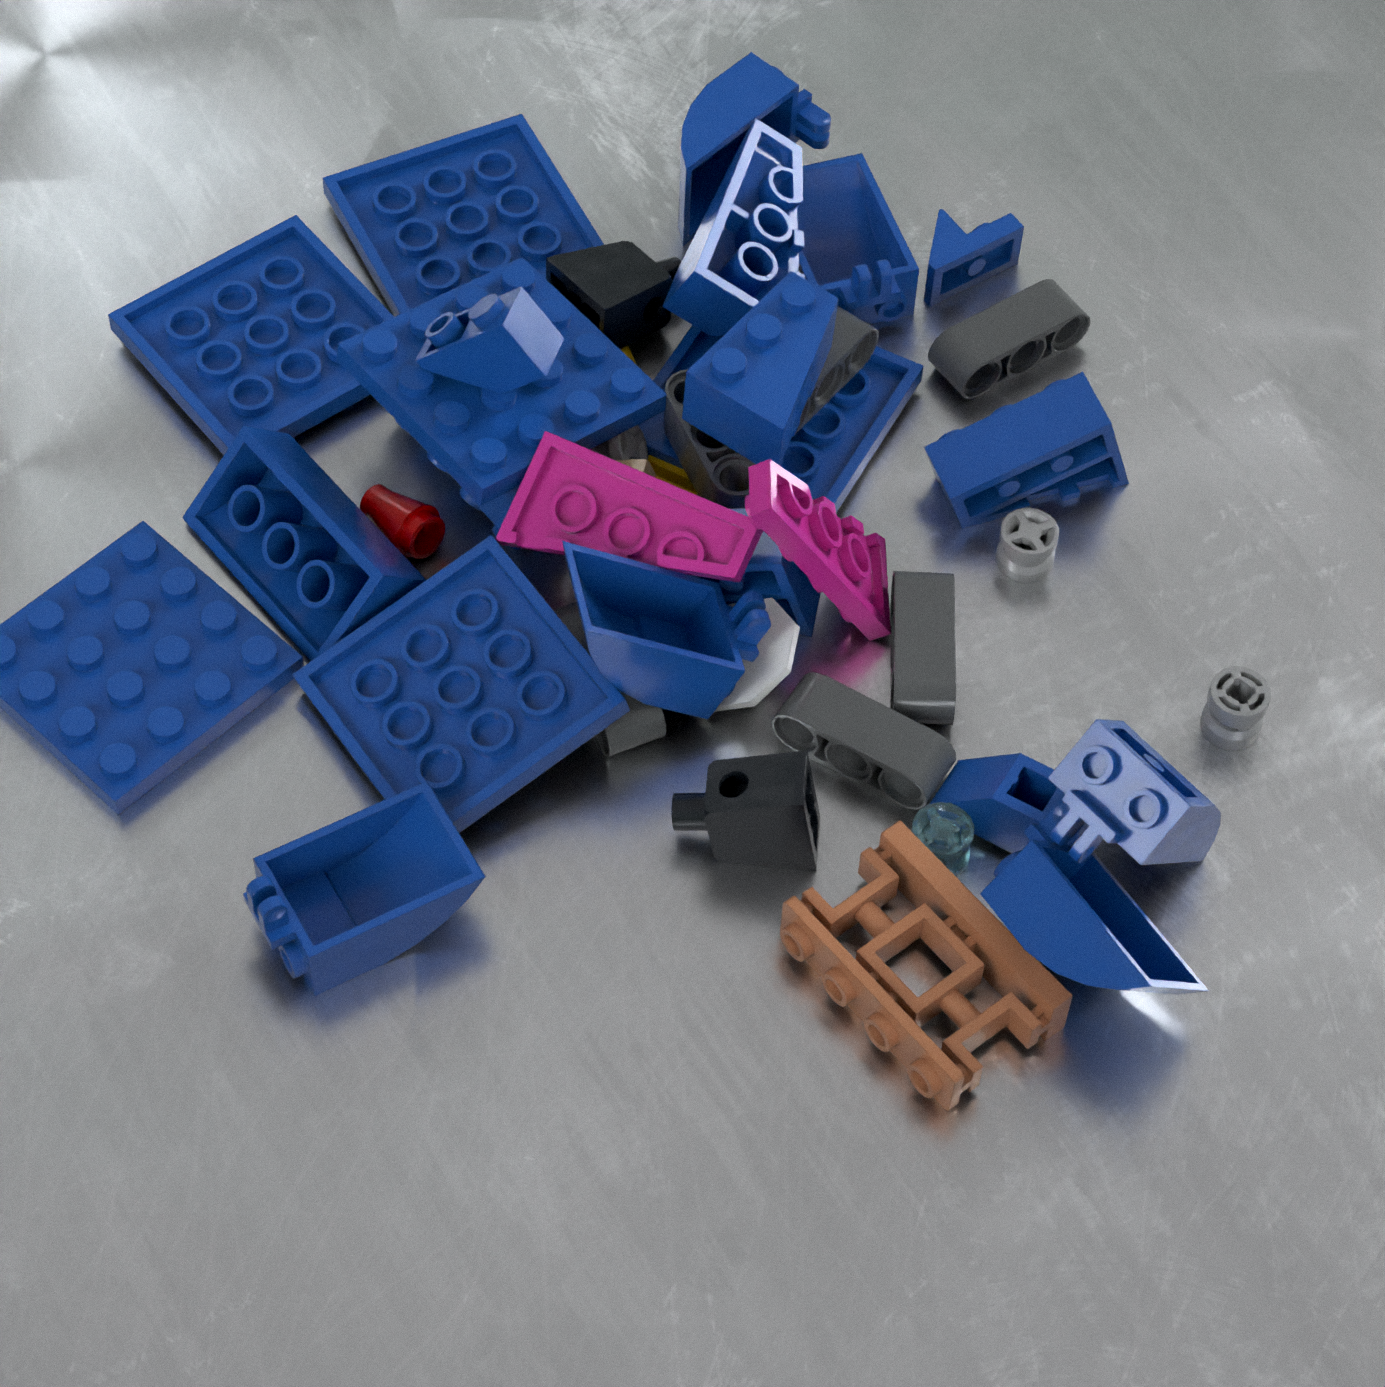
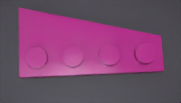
[495,431,763,583]
[745,459,891,641]

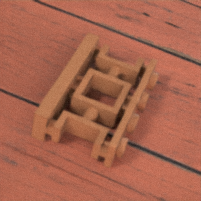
[780,820,1073,1111]

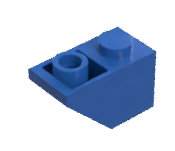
[415,287,565,394]
[928,753,1065,853]

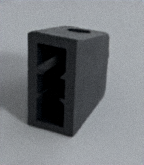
[546,241,681,349]
[671,751,820,870]

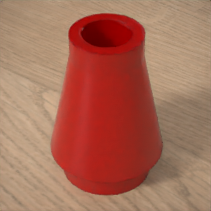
[360,484,445,559]

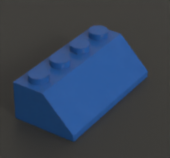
[182,425,426,661]

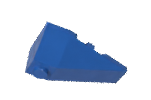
[663,118,805,336]

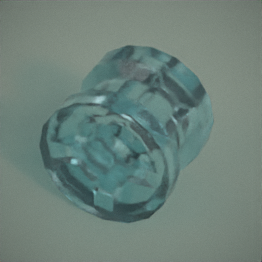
[911,802,974,877]

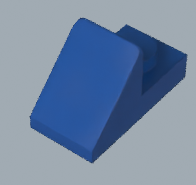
[923,209,1024,307]

